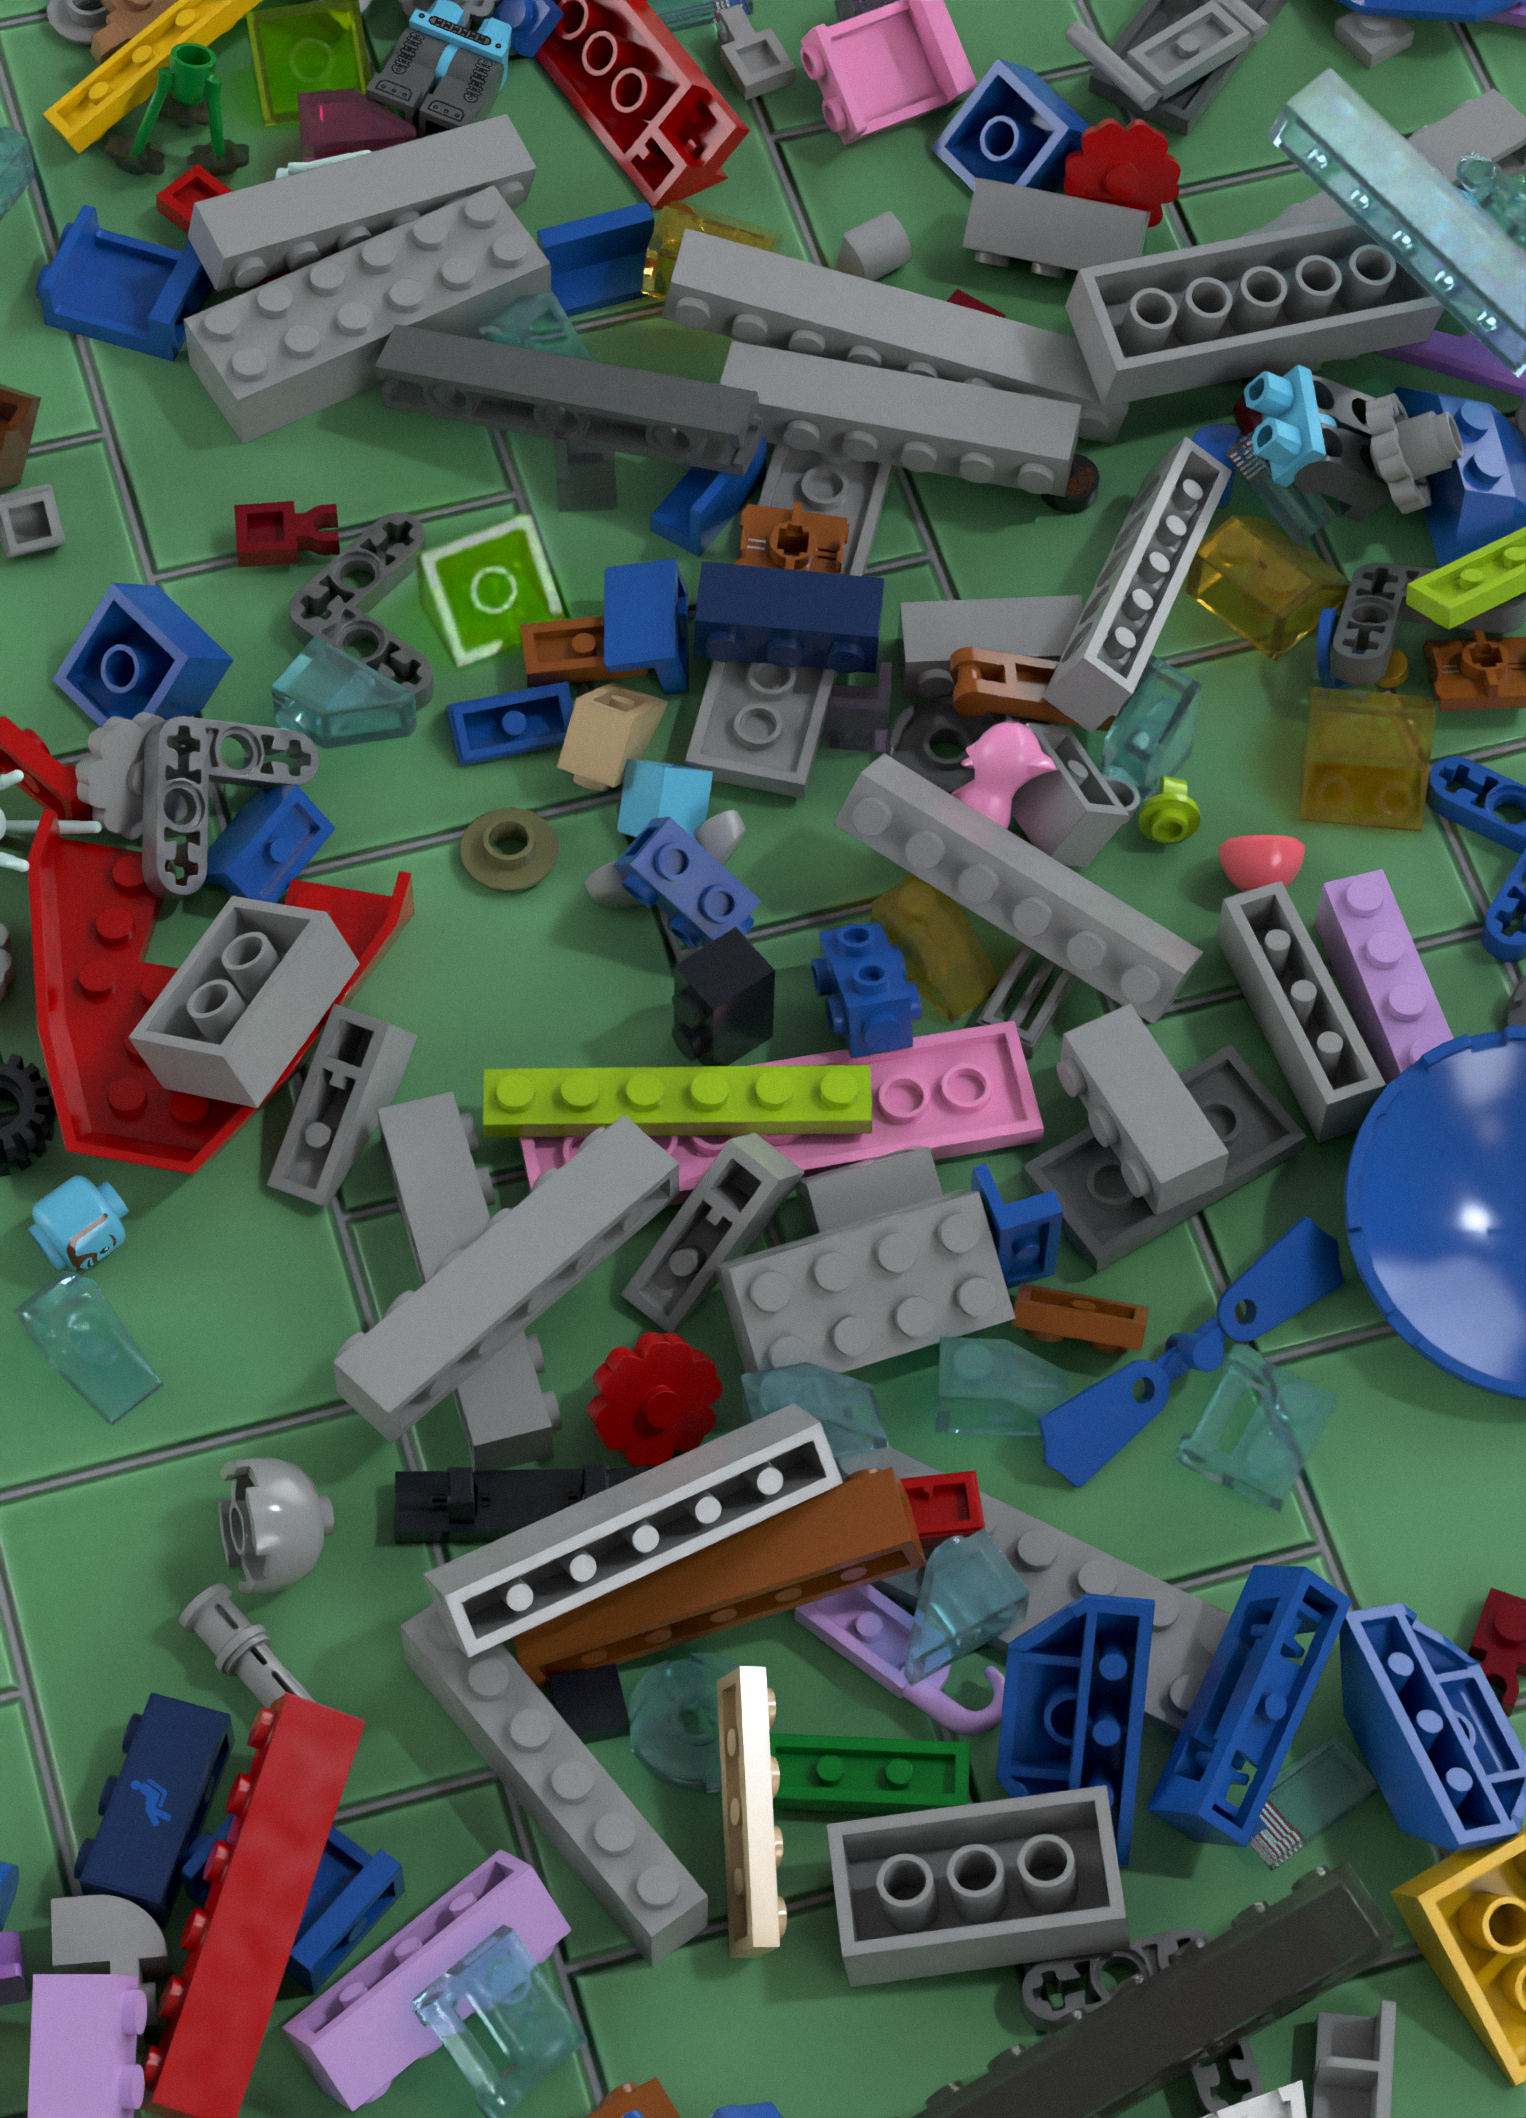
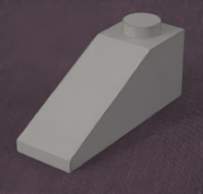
[267,1004,418,1207]
[621,1132,805,1333]

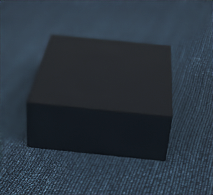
[549,1663,630,1744]

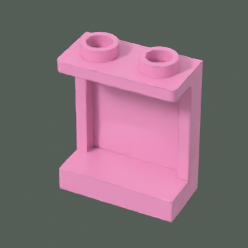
[800,0,978,146]

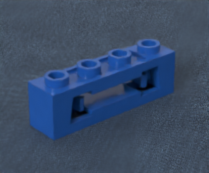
[1146,1565,1353,1848]

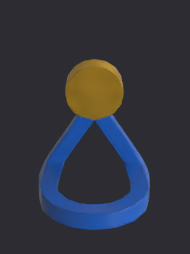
[1317,608,1409,695]

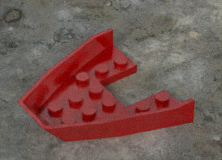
[27,808,415,1174]

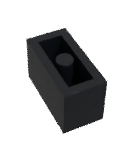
[672,927,775,1066]

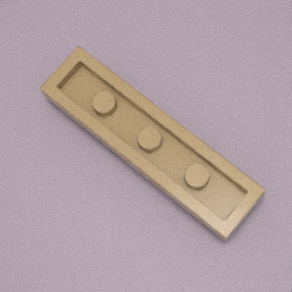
[717,1666,787,1958]

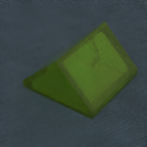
[245,0,371,127]
[416,511,566,668]

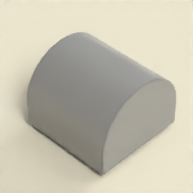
[837,211,912,281]
[0,483,66,558]

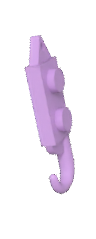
[794,1584,1005,1735]

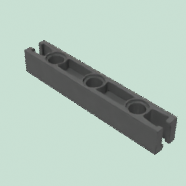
[374,324,763,476]

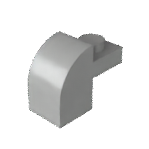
[51,1895,173,2052]

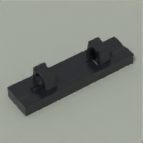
[394,1465,652,1544]

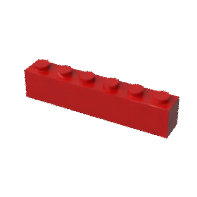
[139,1692,366,2118]

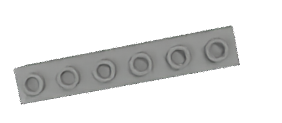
[1043,436,1232,733]

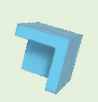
[617,759,713,841]

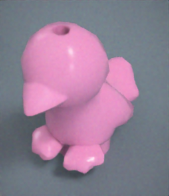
[951,721,1057,839]

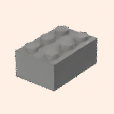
[128,896,360,1108]

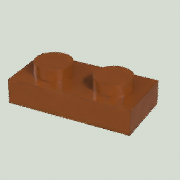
[520,616,648,688]
[1011,1283,1150,1354]

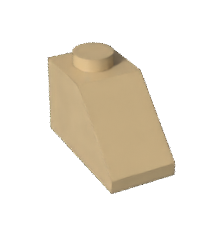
[557,682,668,791]

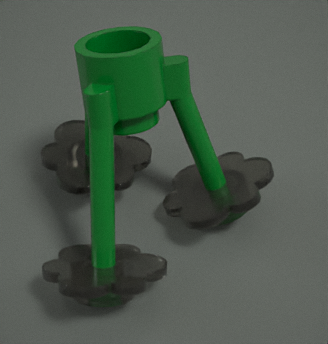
[104,43,250,176]

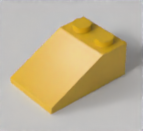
[1390,1826,1526,2086]

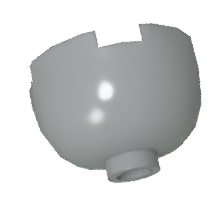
[218,1457,334,1596]

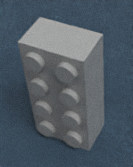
[714,1189,1016,1397]
[827,1785,1131,1987]

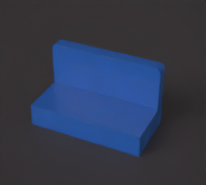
[537,202,668,318]
[650,435,766,557]
[604,558,689,695]
[202,784,336,903]
[970,1163,1063,1289]

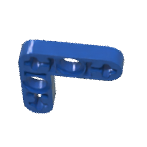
[1425,756,1526,962]

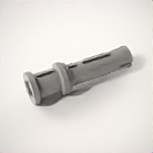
[179,1582,315,1708]

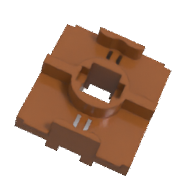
[735,501,850,574]
[1423,630,1526,711]

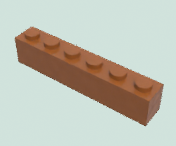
[513,1467,927,1690]

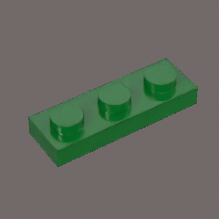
[769,1733,970,1814]

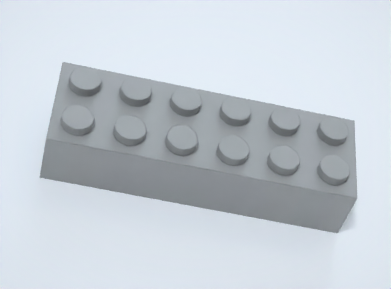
[184,185,552,444]
[1065,205,1447,407]

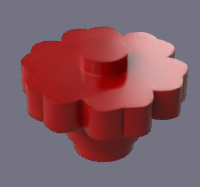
[1063,118,1181,228]
[587,1332,723,1467]

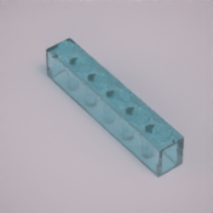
[1266,67,1526,378]

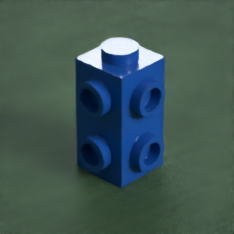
[613,817,761,950]
[811,921,921,1058]

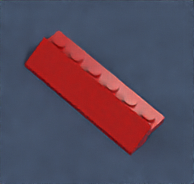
[534,0,750,210]

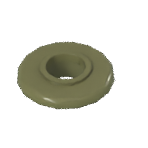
[460,807,559,892]

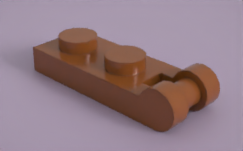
[949,647,1124,733]

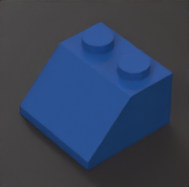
[931,58,1091,193]
[53,583,234,727]

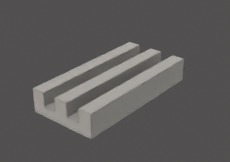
[976,943,1078,1059]

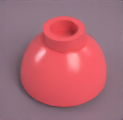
[1218,835,1305,892]

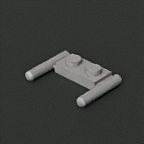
[1065,0,1270,111]

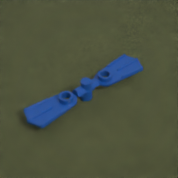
[1037,1217,1344,1488]

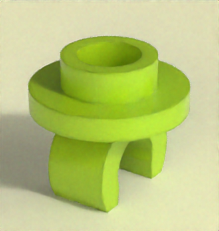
[1138,775,1200,843]

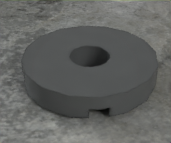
[886,695,1000,794]

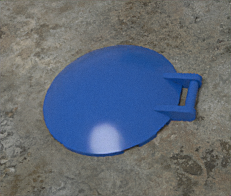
[1344,1025,1526,1401]

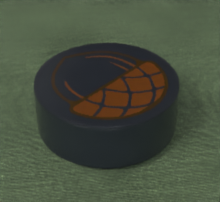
[1040,453,1100,513]

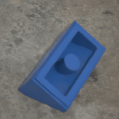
[445,681,573,765]

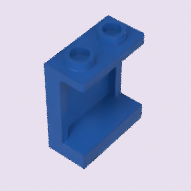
[36,205,213,362]
[181,1814,405,1995]

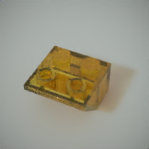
[1298,687,1436,832]

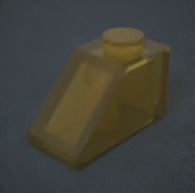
[871,874,1000,1024]

